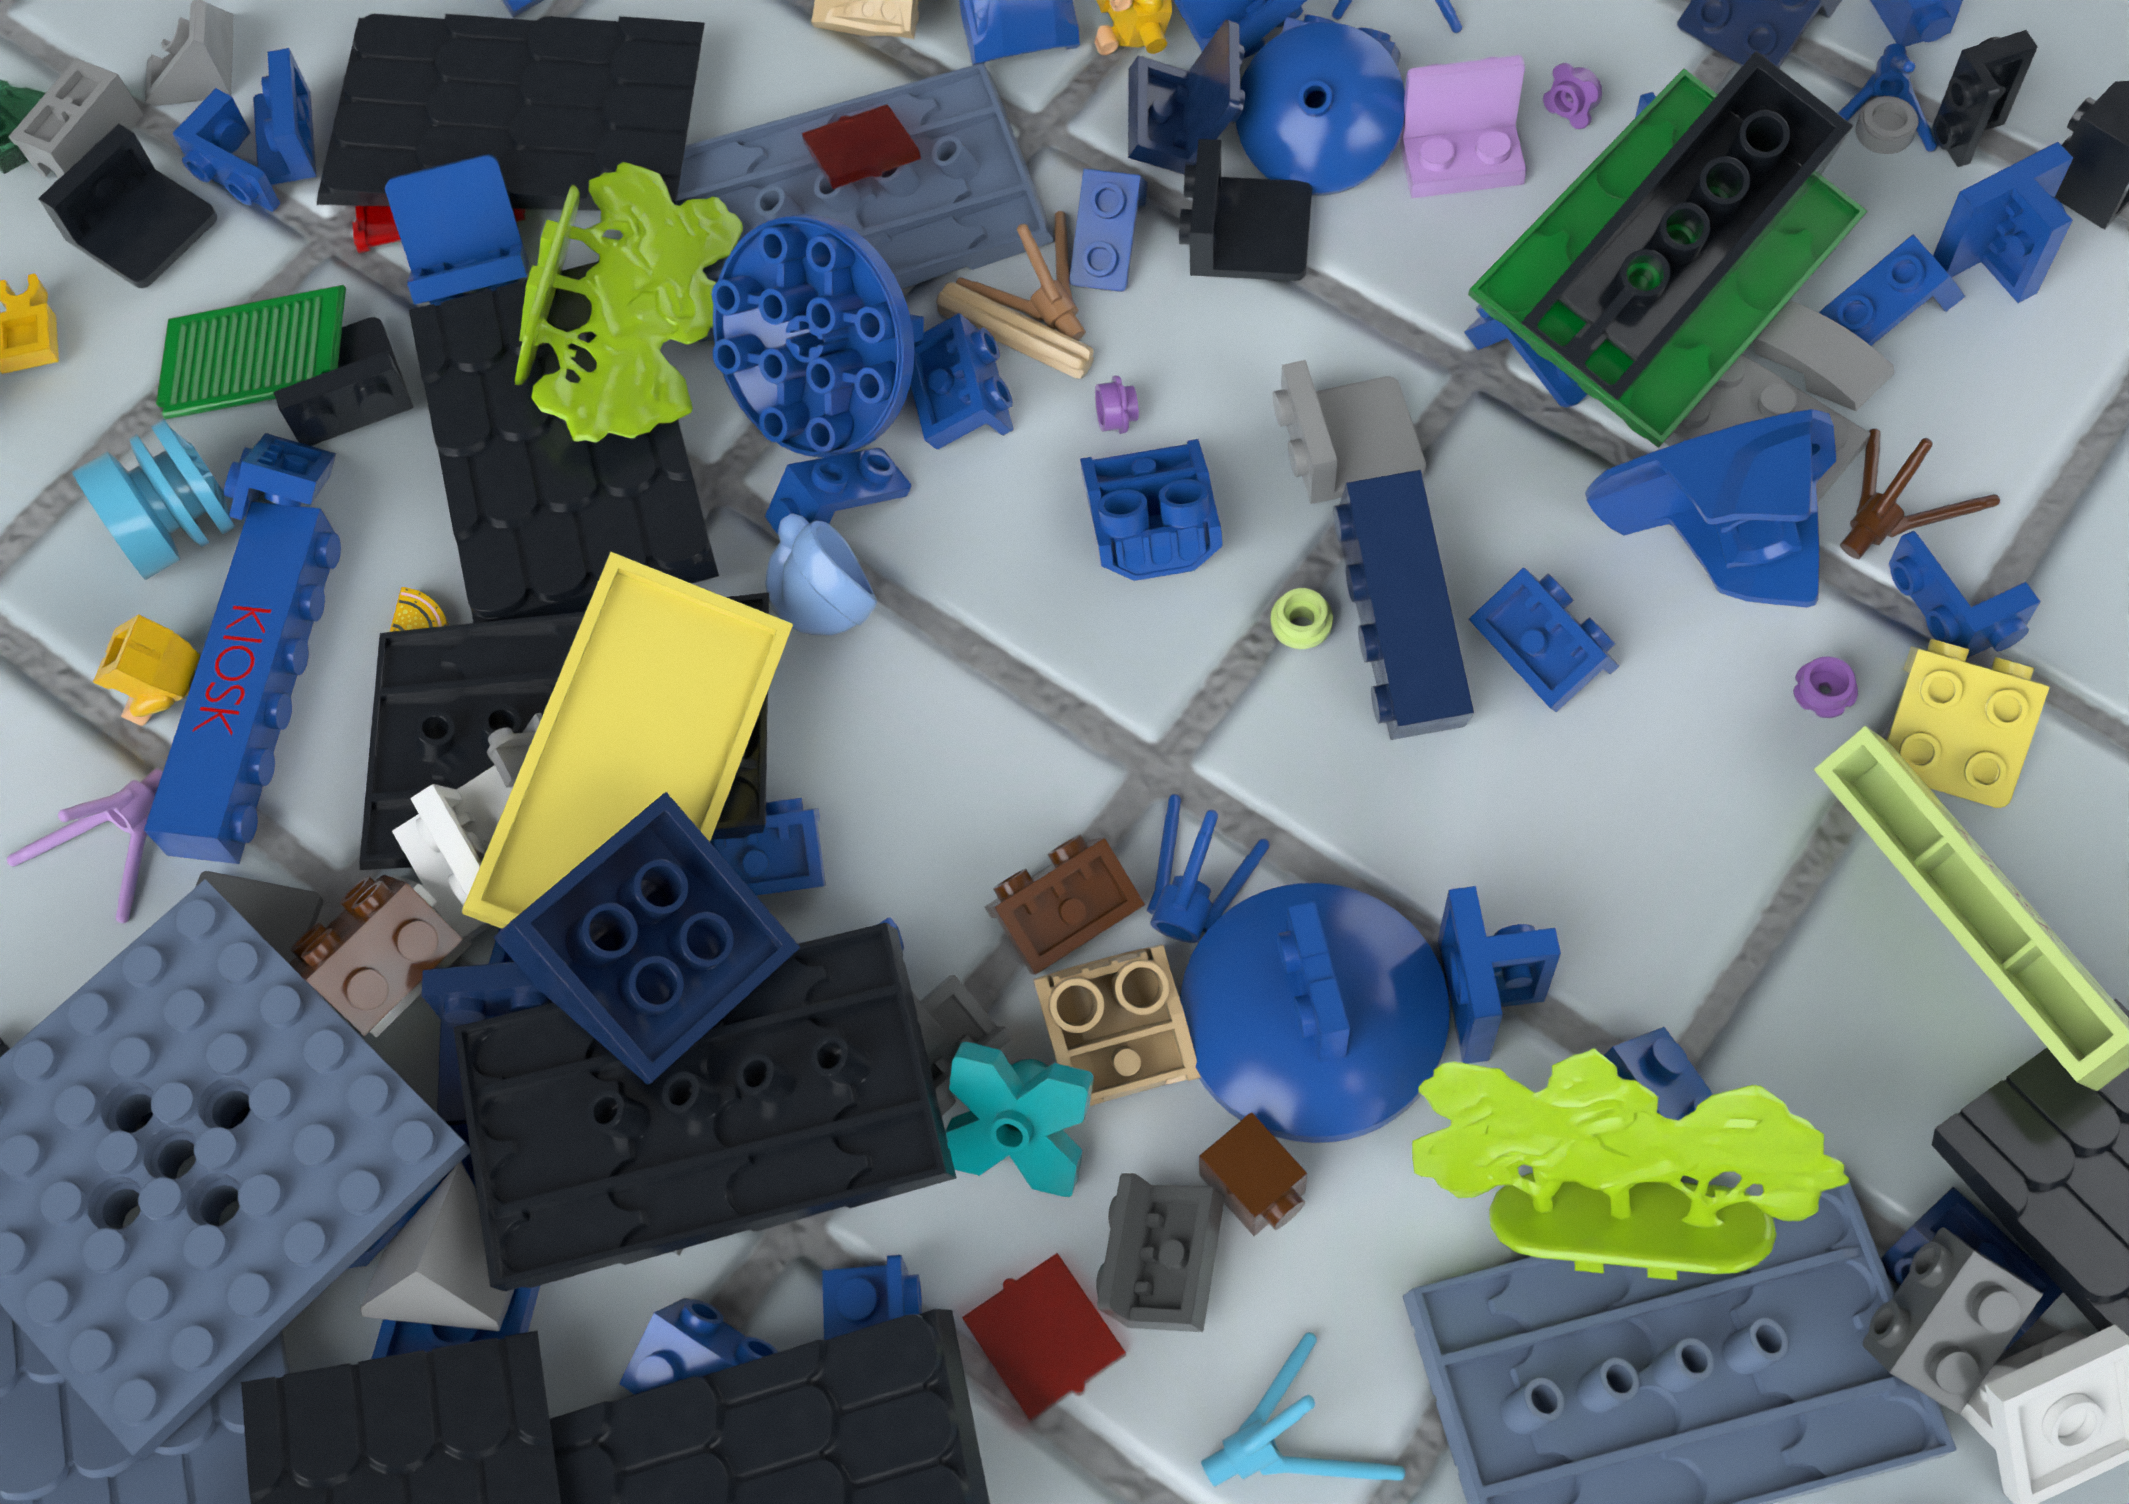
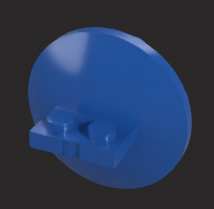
[712,214,924,457]
[1180,883,1450,1143]

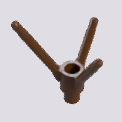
[1840,428,2000,560]

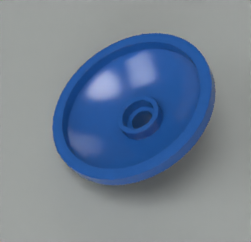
[1236,22,1405,196]

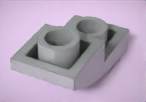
[1754,300,1894,411]

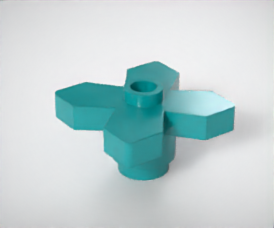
[945,1042,1094,1197]

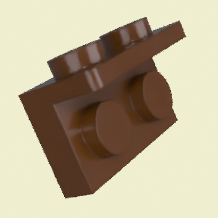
[984,834,1145,975]

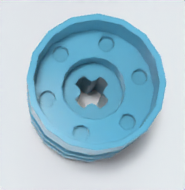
[72,419,236,580]

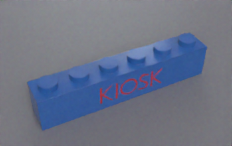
[144,501,341,864]

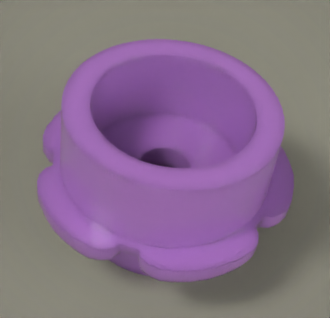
[1095,375,1139,434]
[1793,657,1858,718]

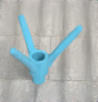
[1201,1332,1405,1487]

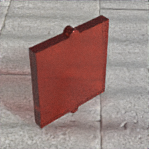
[801,104,921,189]
[962,1253,1126,1422]

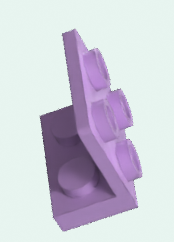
[1400,55,1526,198]

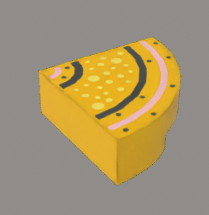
[390,587,449,632]

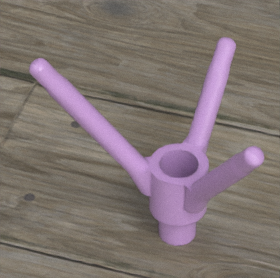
[7,769,163,923]

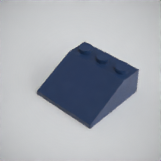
[493,792,800,1084]

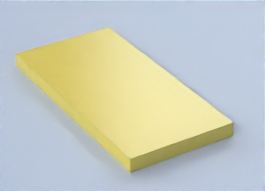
[462,552,793,929]

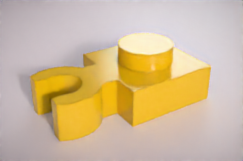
[0,273,59,374]

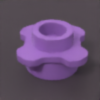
[1543,63,1602,129]

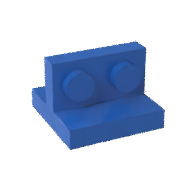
[1933,142,2073,303]
[1438,886,1561,1064]

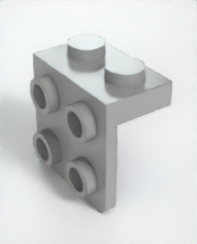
[1273,360,1426,504]

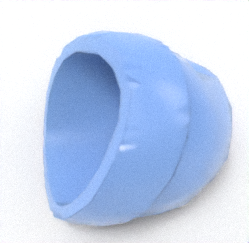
[765,513,877,635]

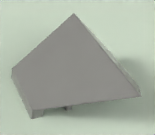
[145,0,234,106]
[360,1161,514,1331]

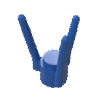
[1147,794,1270,943]

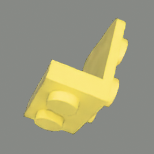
[1886,638,2050,808]

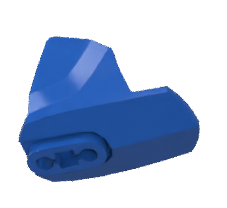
[1585,409,1836,608]

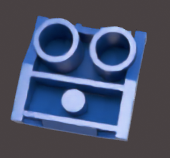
[959,0,1080,65]
[1080,439,1223,581]

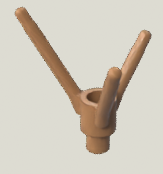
[956,211,1086,340]

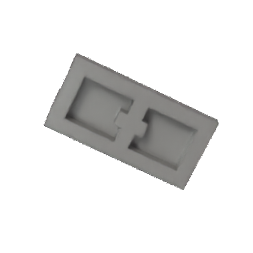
[9,58,144,179]

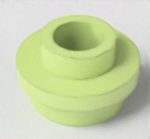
[1270,588,1333,649]

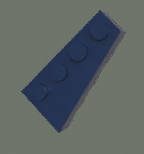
[1333,470,1474,740]

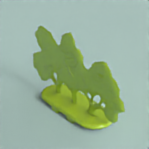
[515,162,743,443]
[1412,1048,1849,1280]

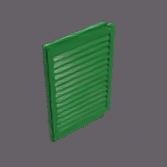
[156,285,346,419]

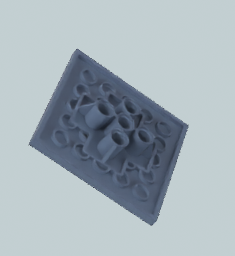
[0,879,471,1461]

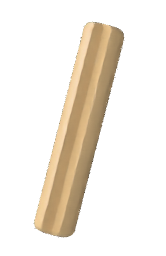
[936,282,1094,379]

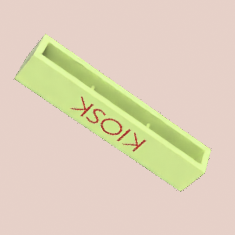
[1814,726,2129,1091]

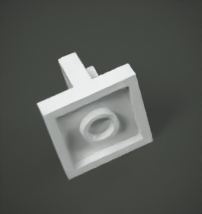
[392,765,513,943]
[1960,1324,2129,1504]

